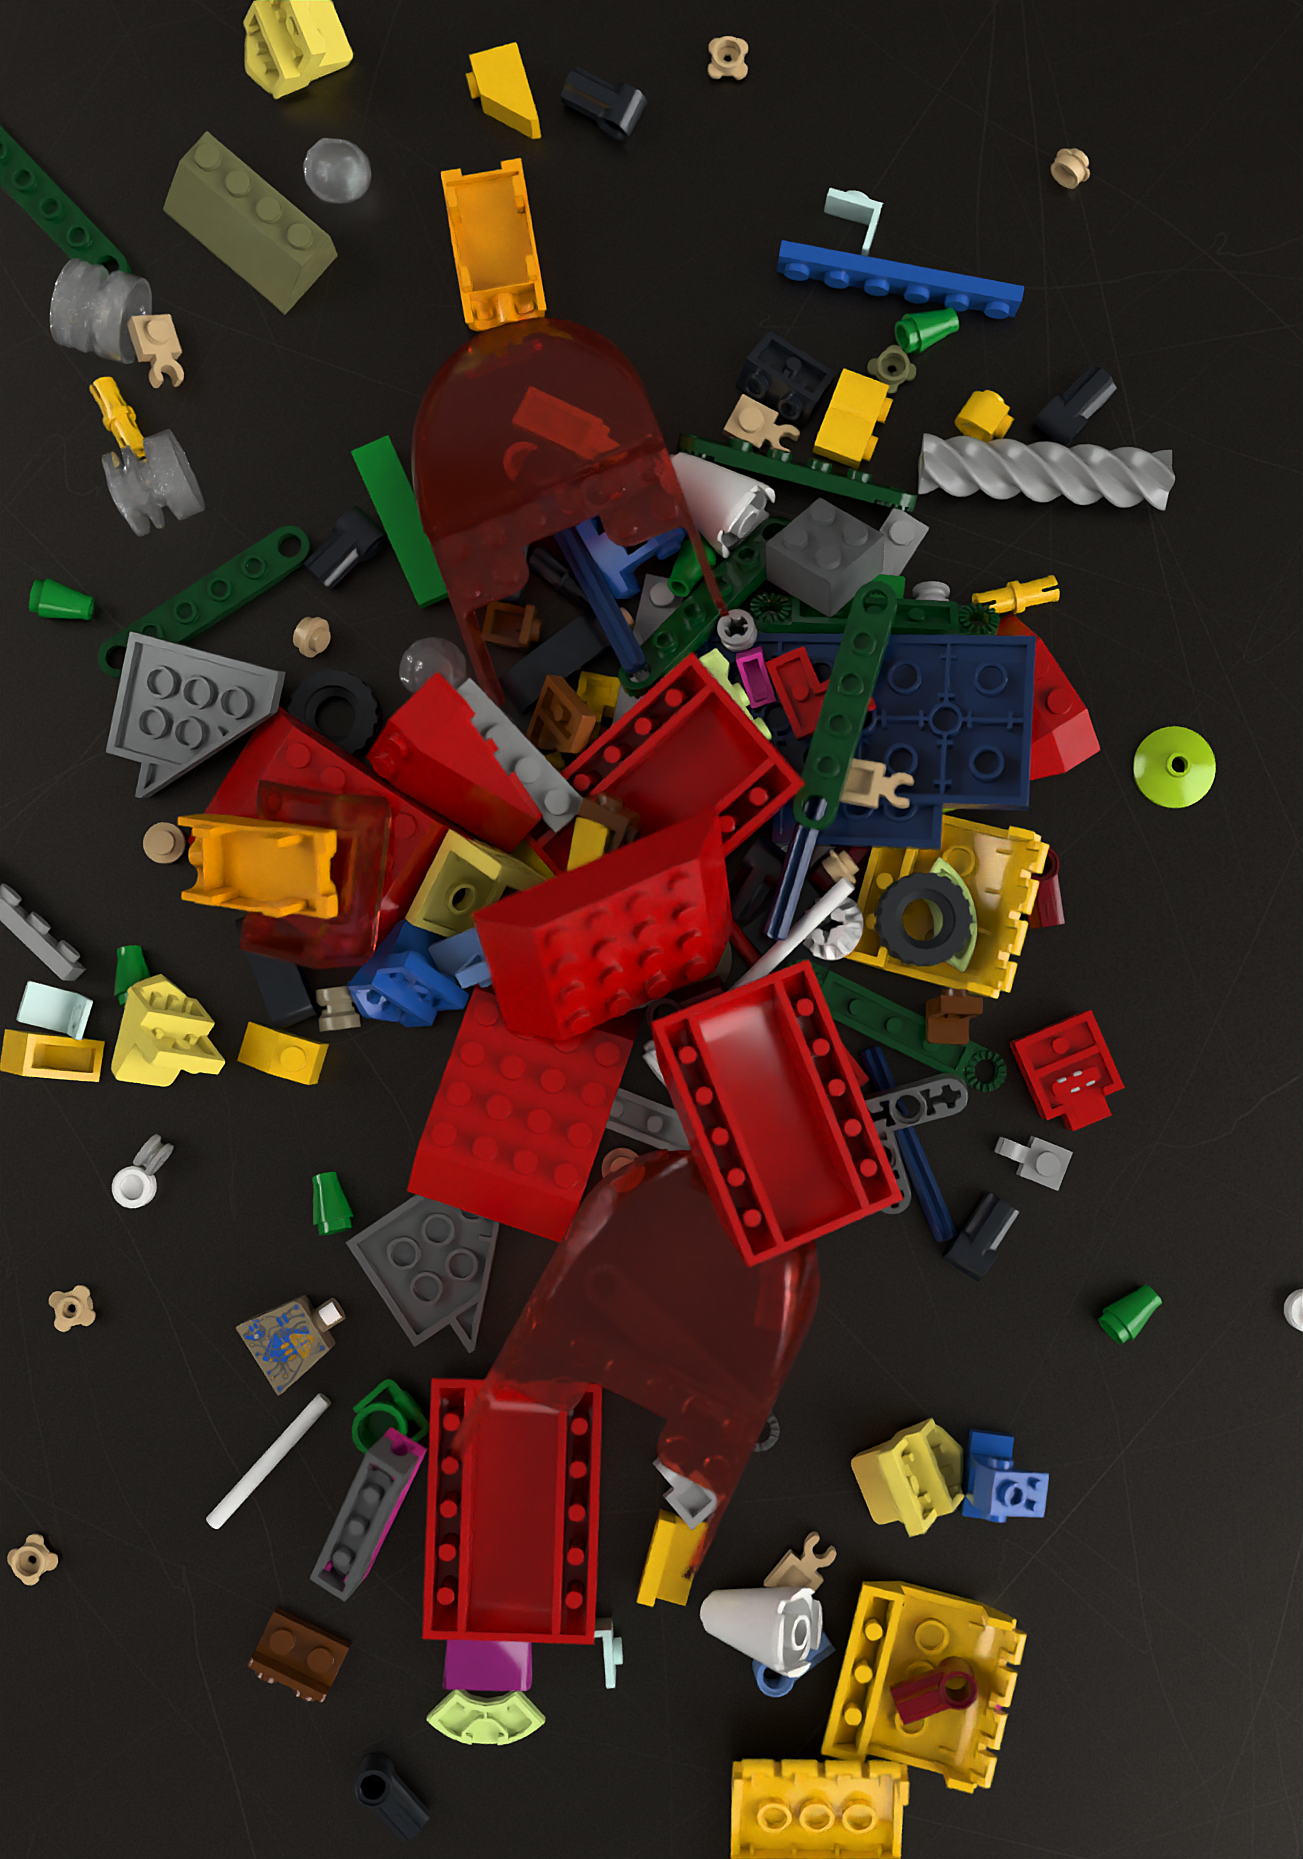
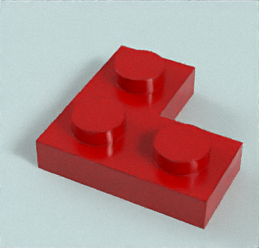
[765,646,877,742]

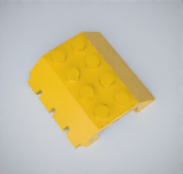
[844,814,1049,999]
[821,1581,1027,1794]
[730,1759,909,1859]

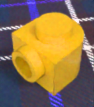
[955,390,1014,443]

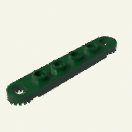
[0,126,131,293]
[676,433,918,512]
[618,517,791,699]
[97,525,312,680]
[793,581,898,831]
[749,592,1000,636]
[781,958,1007,1092]

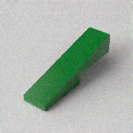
[351,435,458,609]

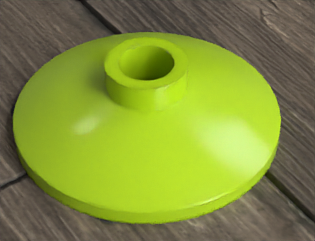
[1133,726,1216,808]

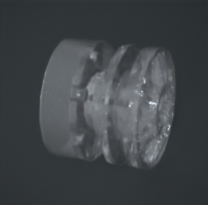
[50,258,152,365]
[102,428,206,537]

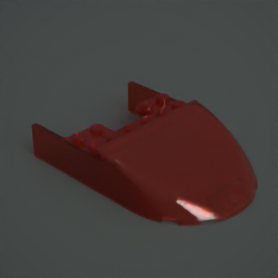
[410,317,730,706]
[452,1148,820,1581]

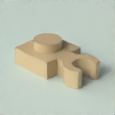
[127,314,184,388]
[723,394,800,452]
[840,758,914,809]
[763,1531,837,1595]

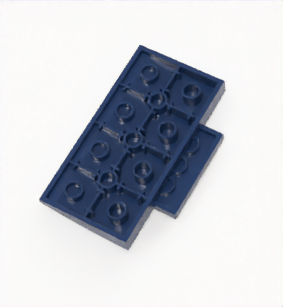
[697,633,1036,850]

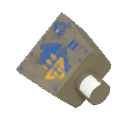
[236,1295,346,1396]

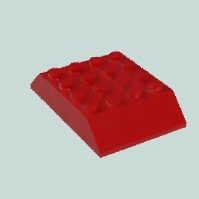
[524,652,806,876]
[187,706,478,966]
[472,807,734,1041]
[651,959,904,1267]
[407,983,646,1245]
[423,1377,602,1644]

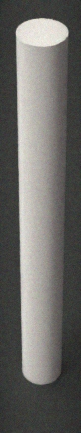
[727,877,855,992]
[206,1393,331,1529]

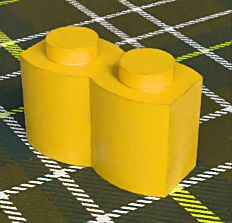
[813,368,893,469]

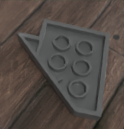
[106,631,286,798]
[345,1194,501,1353]

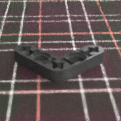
[863,1073,968,1214]

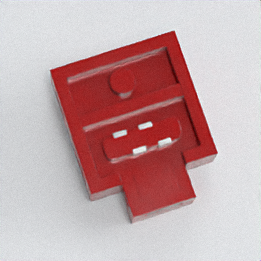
[1008,1010,1125,1131]

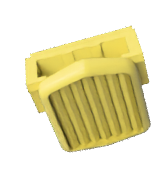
[243,0,353,99]
[111,974,226,1087]
[851,1418,965,1536]

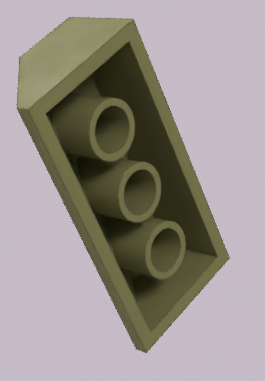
[163,131,338,315]

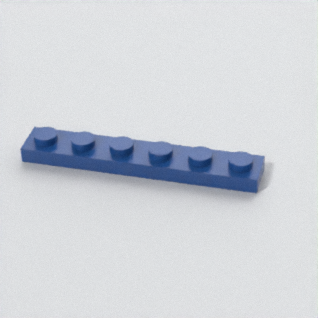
[776,240,1024,319]

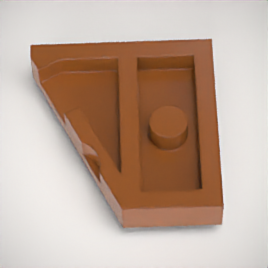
[525,674,597,754]

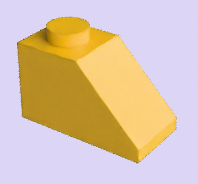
[465,42,541,139]
[237,1021,329,1085]
[0,1029,105,1082]

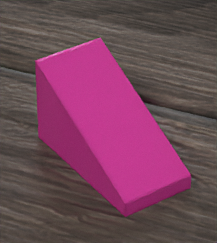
[736,646,777,709]

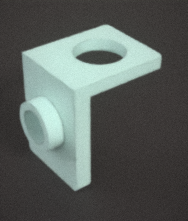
[824,188,882,256]
[16,981,93,1041]
[595,1617,623,1688]

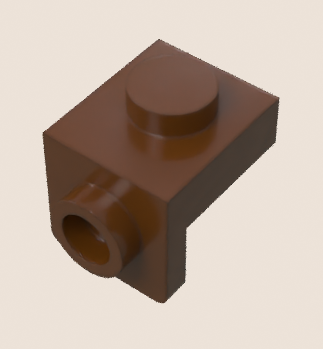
[480,600,543,652]
[577,791,641,854]
[926,989,982,1045]

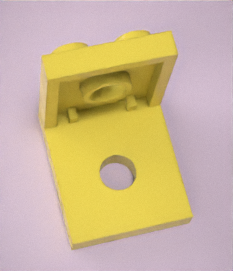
[405,829,548,937]

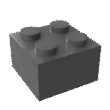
[766,498,885,618]

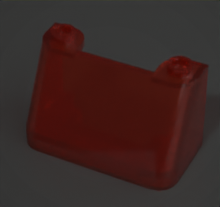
[240,779,391,969]

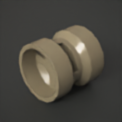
[315,986,361,1032]

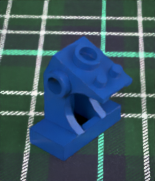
[576,496,688,599]
[960,1428,1049,1522]

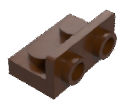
[247,1607,351,1702]

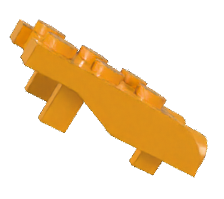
[441,158,547,331]
[177,814,338,919]

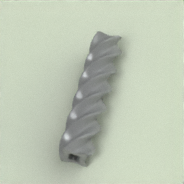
[918,433,1175,511]

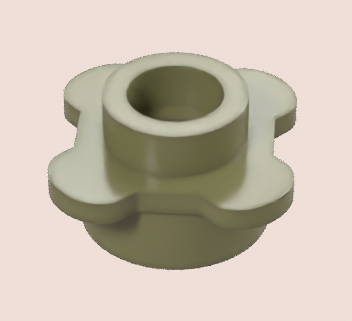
[867,345,916,394]

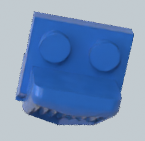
[347,919,470,1027]

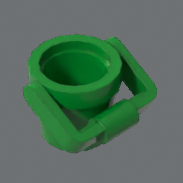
[352,1379,430,1455]

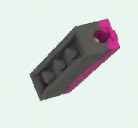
[310,1427,427,1602]

